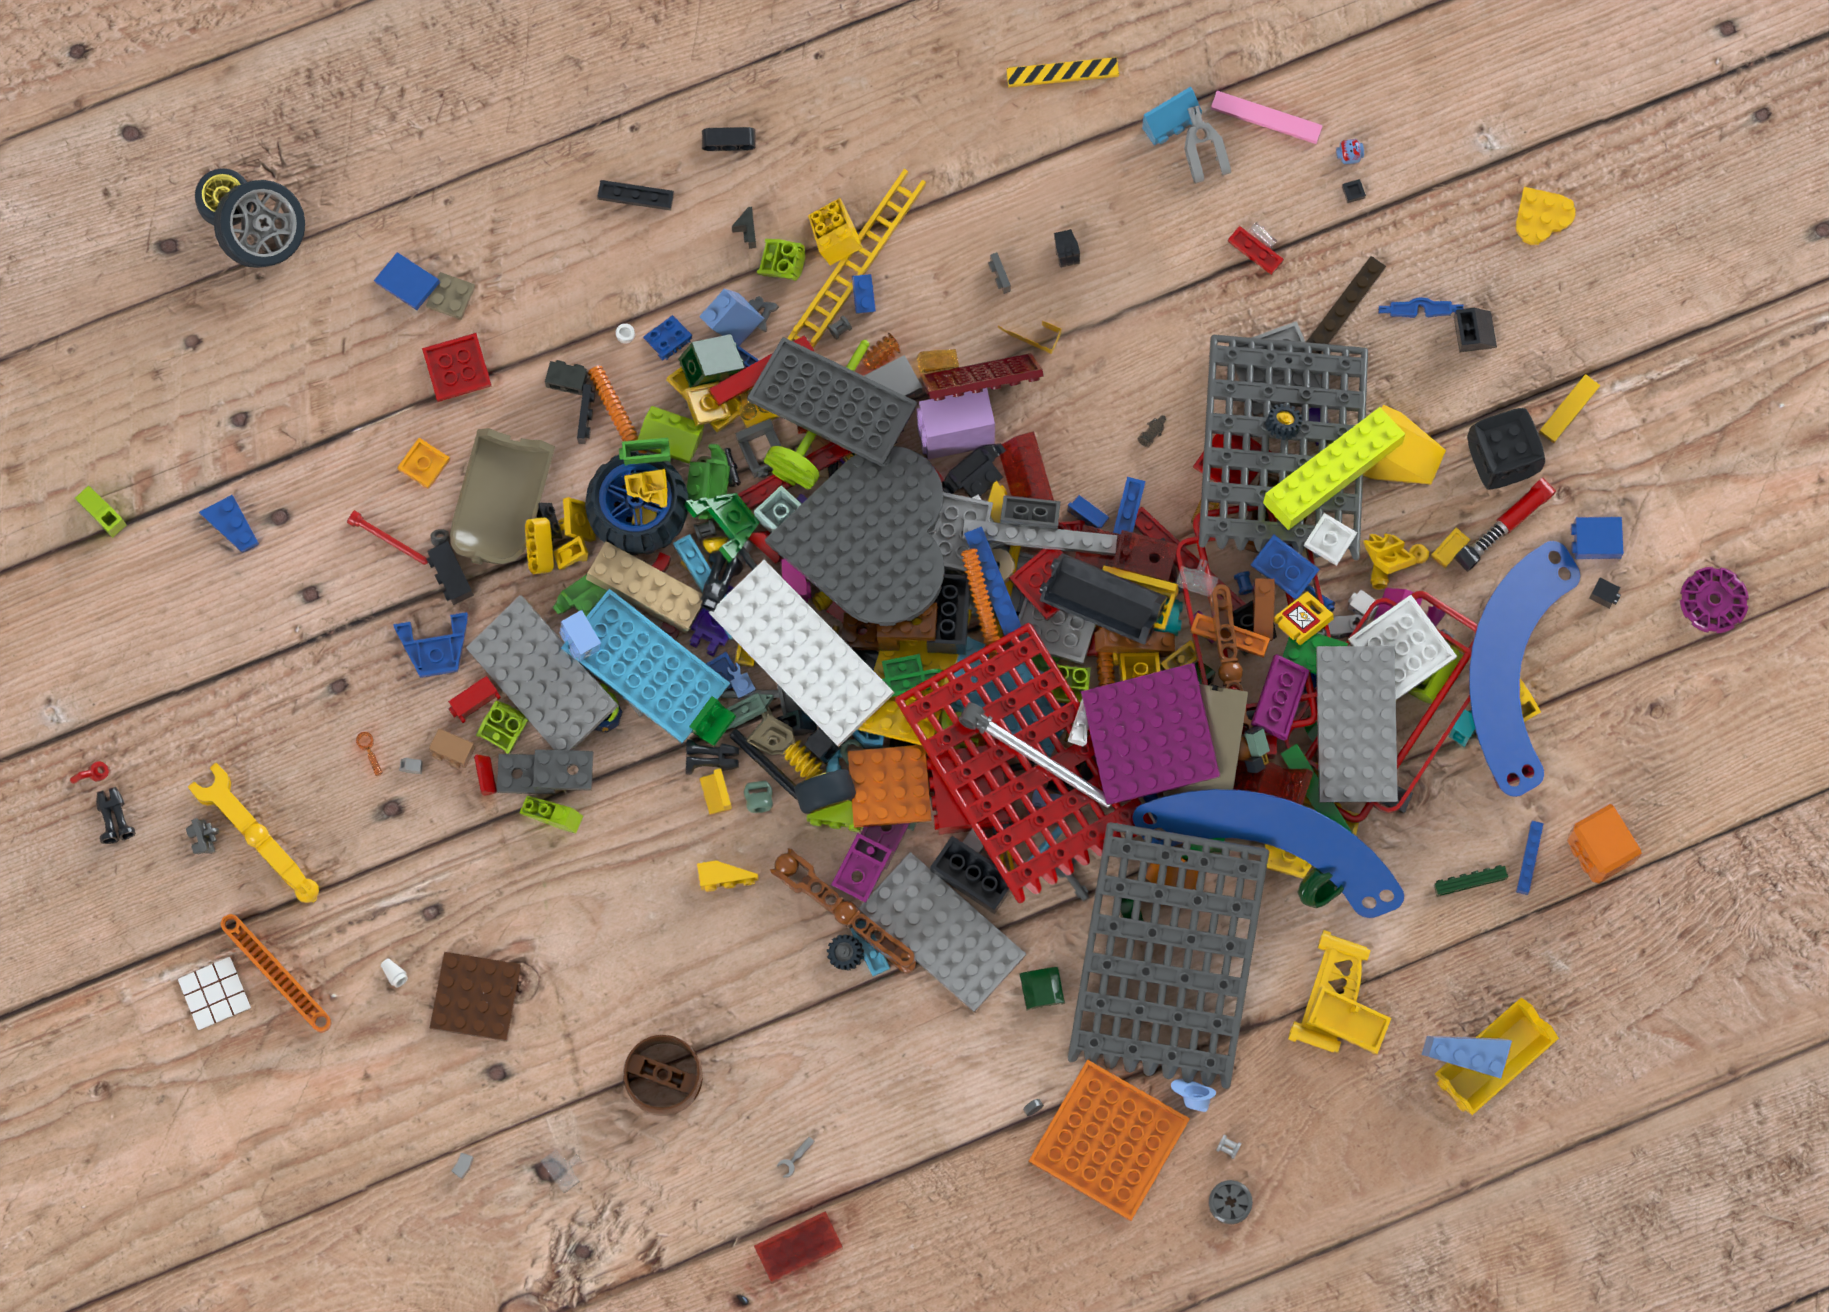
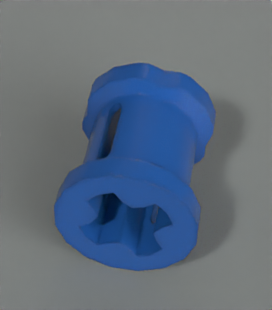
[1234,571,1253,595]

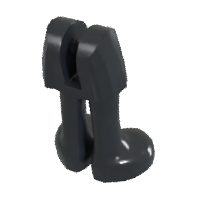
[685,739,739,775]
[96,787,136,844]

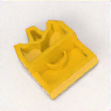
[1363,533,1417,574]

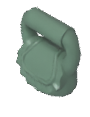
[744,781,773,813]

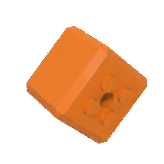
[1567,804,1642,884]

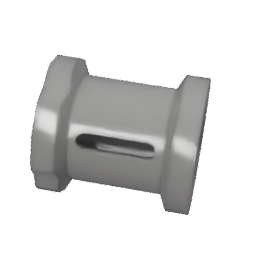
[1216,1135,1242,1159]

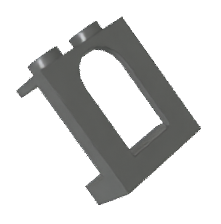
[735,419,782,478]

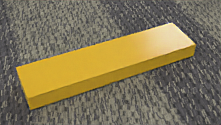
[1539,374,1601,443]

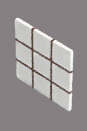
[178,957,251,1030]

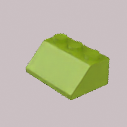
[637,406,705,464]
[1407,644,1463,704]

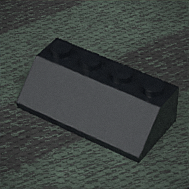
[930,836,1010,914]

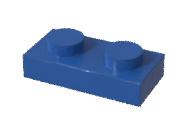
[852,274,876,314]

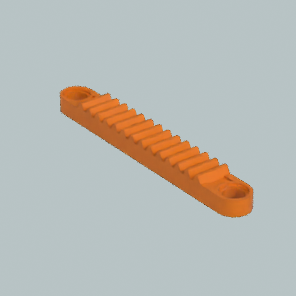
[221,914,332,1033]

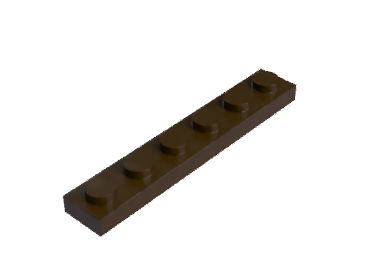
[1306,256,1386,354]

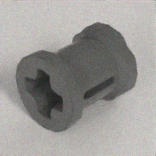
[827,315,852,340]
[694,519,717,541]

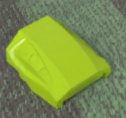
[757,239,806,281]
[1051,664,1091,704]
[476,701,529,754]

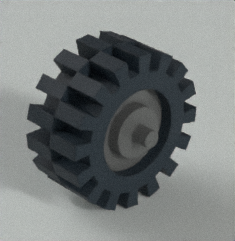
[827,934,864,971]

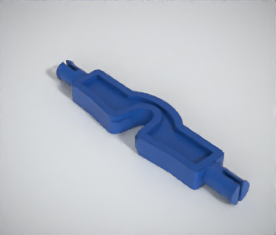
[1378,297,1464,318]

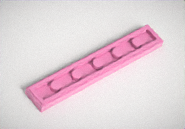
[1211,91,1323,144]

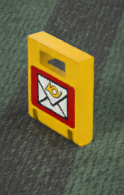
[1274,591,1334,645]

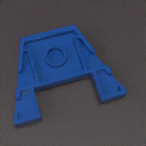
[393,612,468,678]

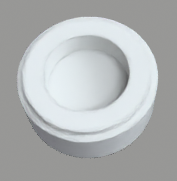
[616,324,635,343]

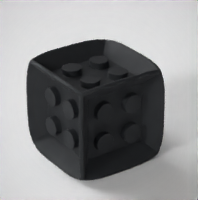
[1467,408,1545,490]

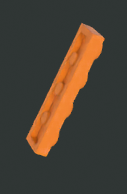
[1191,613,1270,658]

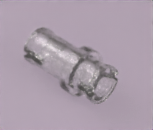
[1249,222,1278,249]

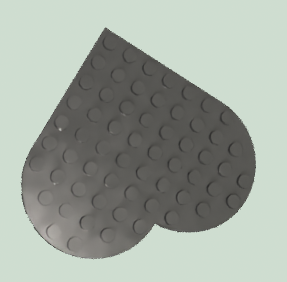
[765,446,945,626]

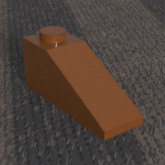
[1253,578,1275,641]

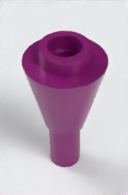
[1427,606,1446,627]

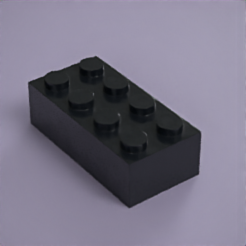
[927,574,971,655]

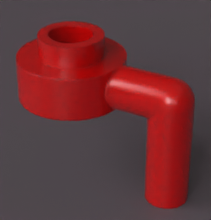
[70,761,109,784]

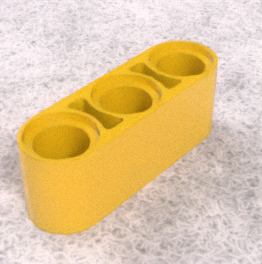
[525,518,554,574]

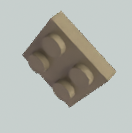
[426,272,475,320]

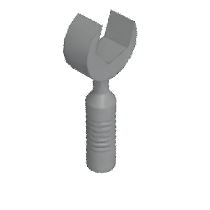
[777,1137,815,1178]

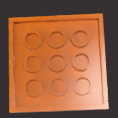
[848,745,932,828]

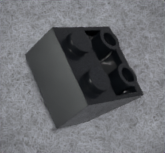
[1453,307,1497,353]

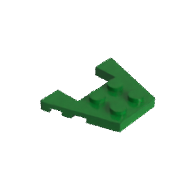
[684,493,760,563]

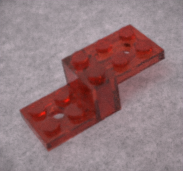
[1075,525,1178,582]
[1233,760,1313,805]

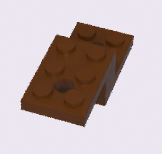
[842,603,938,651]

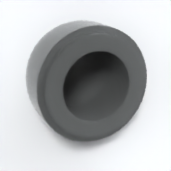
[430,529,450,547]

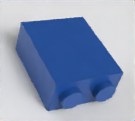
[1570,517,1624,559]

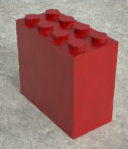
[926,745,1009,835]

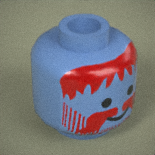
[1336,139,1364,164]

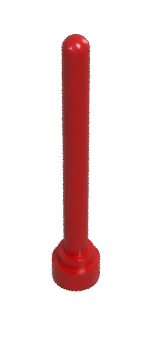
[347,510,428,565]

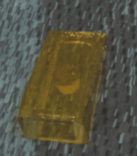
[917,349,959,373]

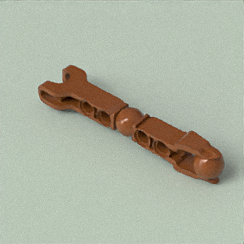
[1209,584,1254,761]
[770,848,916,974]

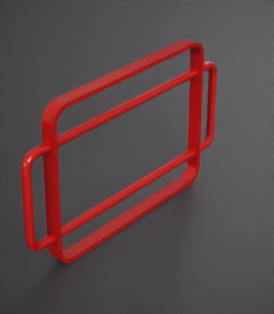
[1176,505,1331,735]
[1285,591,1478,823]

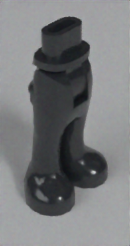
[700,551,743,612]

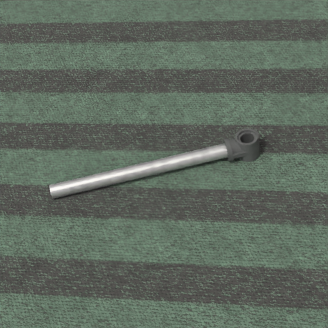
[959,702,1110,808]

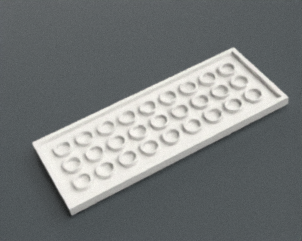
[709,560,894,747]

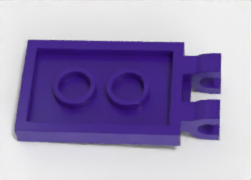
[690,585,734,657]

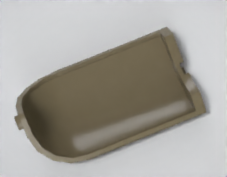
[450,428,555,564]
[1163,684,1248,796]

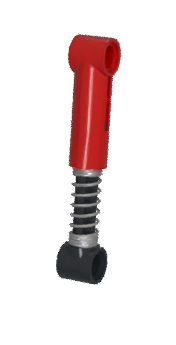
[1454,478,1556,572]

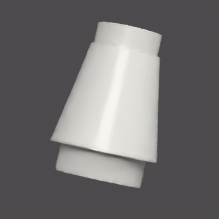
[381,959,408,988]

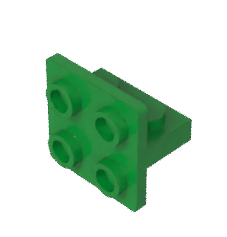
[689,696,736,746]

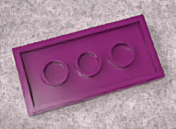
[1251,654,1310,740]

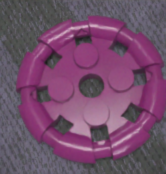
[1680,566,1749,634]

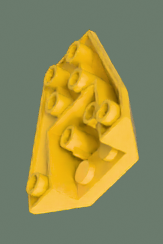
[1363,405,1446,485]

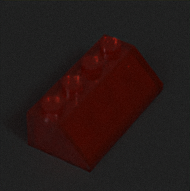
[1000,431,1054,501]

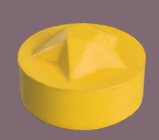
[1409,544,1429,564]

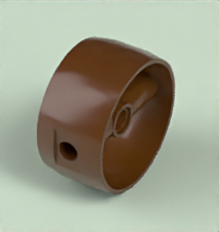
[623,1035,703,1116]

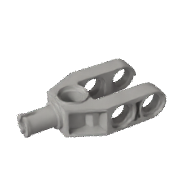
[1184,105,1231,184]

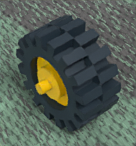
[1266,404,1303,440]

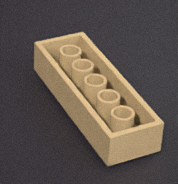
[586,541,703,634]

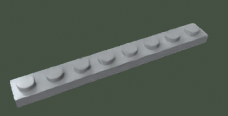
[962,519,1117,556]

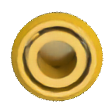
[703,536,729,553]

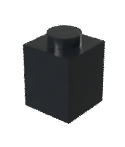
[1589,577,1621,609]

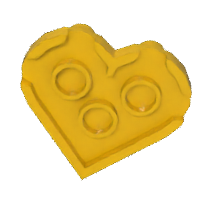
[1516,187,1575,245]

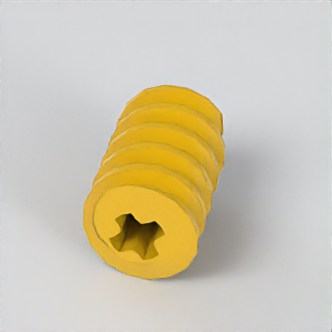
[783,740,823,780]

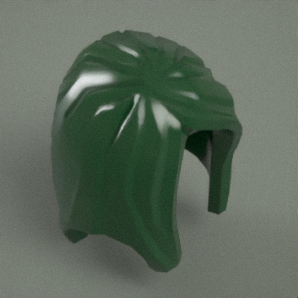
[1297,867,1344,908]

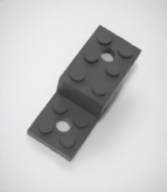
[497,750,594,795]

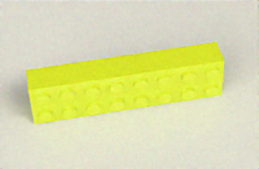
[1263,407,1405,530]

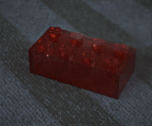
[754,1211,843,1284]

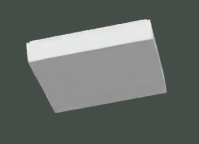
[1304,513,1357,566]

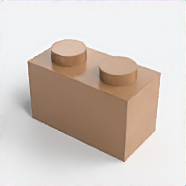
[429,728,475,768]

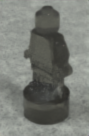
[1137,415,1167,448]

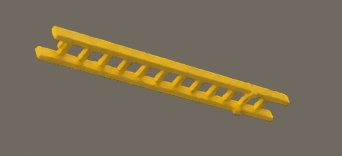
[787,169,926,349]

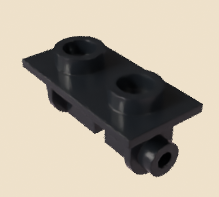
[536,503,563,542]

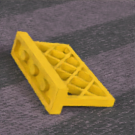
[1103,565,1179,631]

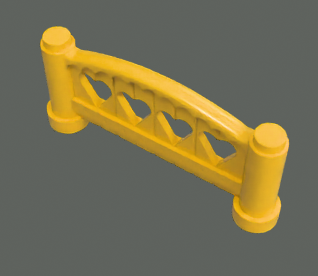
[1288,930,1371,1052]

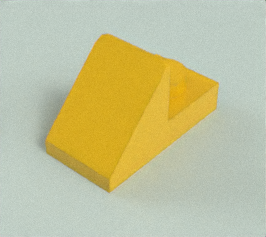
[553,536,588,569]

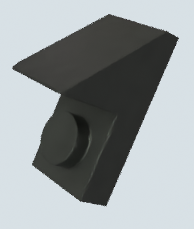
[732,207,756,249]

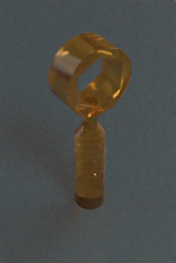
[356,732,383,776]

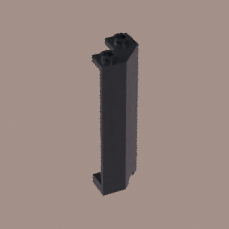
[1039,553,1167,645]

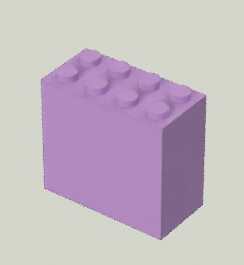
[917,388,995,460]

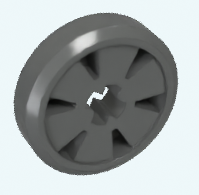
[1209,1180,1253,1225]

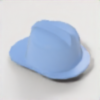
[1171,1079,1216,1112]

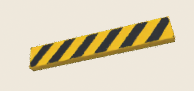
[1006,57,1119,88]

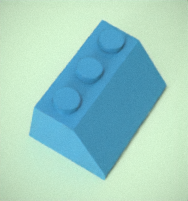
[1142,87,1202,146]

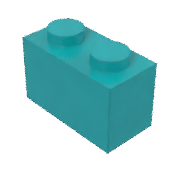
[1449,709,1476,747]

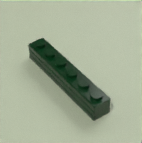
[1434,865,1508,897]

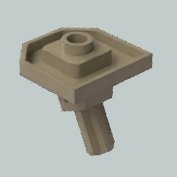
[747,707,795,755]

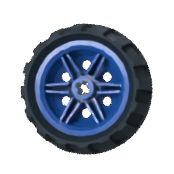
[585,451,689,556]

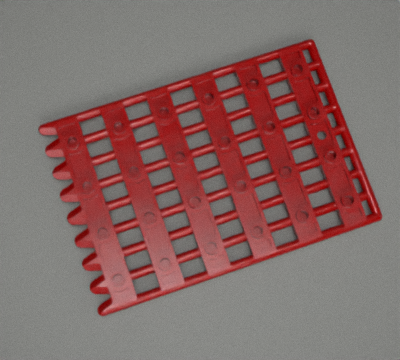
[895,623,1154,903]

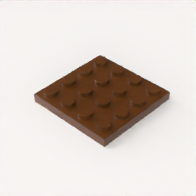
[430,952,522,1041]

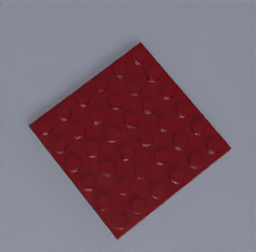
[920,353,1044,401]

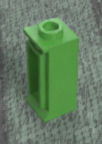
[619,438,671,466]

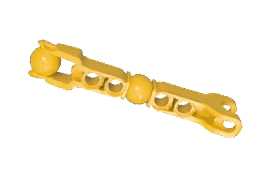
[188,763,319,903]

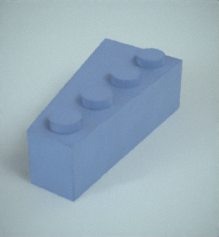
[1421,1036,1512,1078]

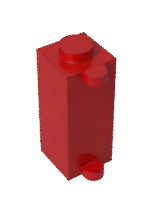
[448,676,501,723]

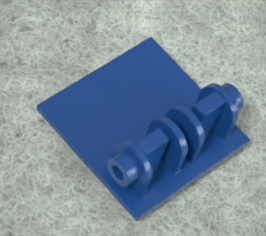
[643,315,692,361]

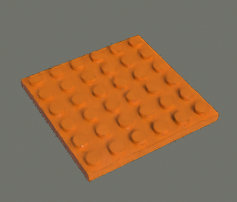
[1028,1059,1190,1221]

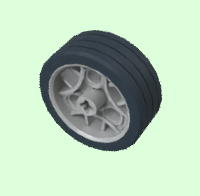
[214,180,305,268]

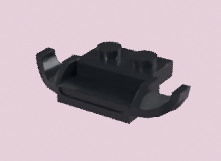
[942,443,1006,498]

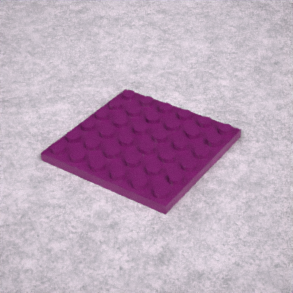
[1081,663,1220,805]

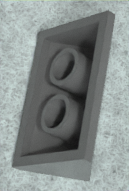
[1000,495,1061,529]

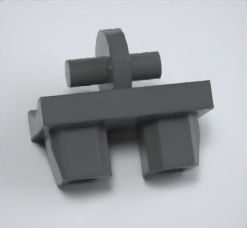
[186,818,220,855]

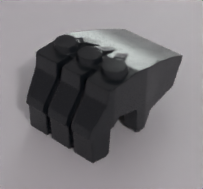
[1054,229,1080,268]

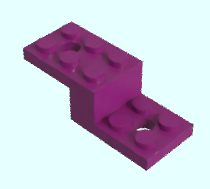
[831,823,910,903]

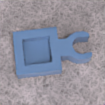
[727,663,756,699]

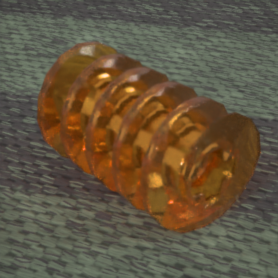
[861,332,901,370]

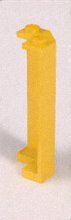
[1435,997,1559,1115]

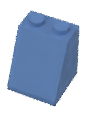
[699,289,764,346]

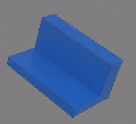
[1067,495,1109,533]

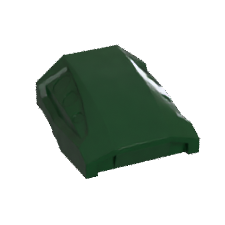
[1019,967,1065,1011]

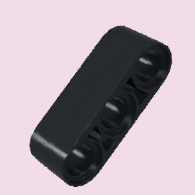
[702,127,756,151]

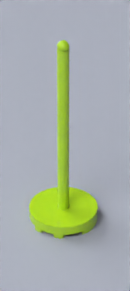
[764,340,869,489]

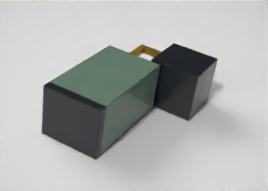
[1244,726,1270,773]

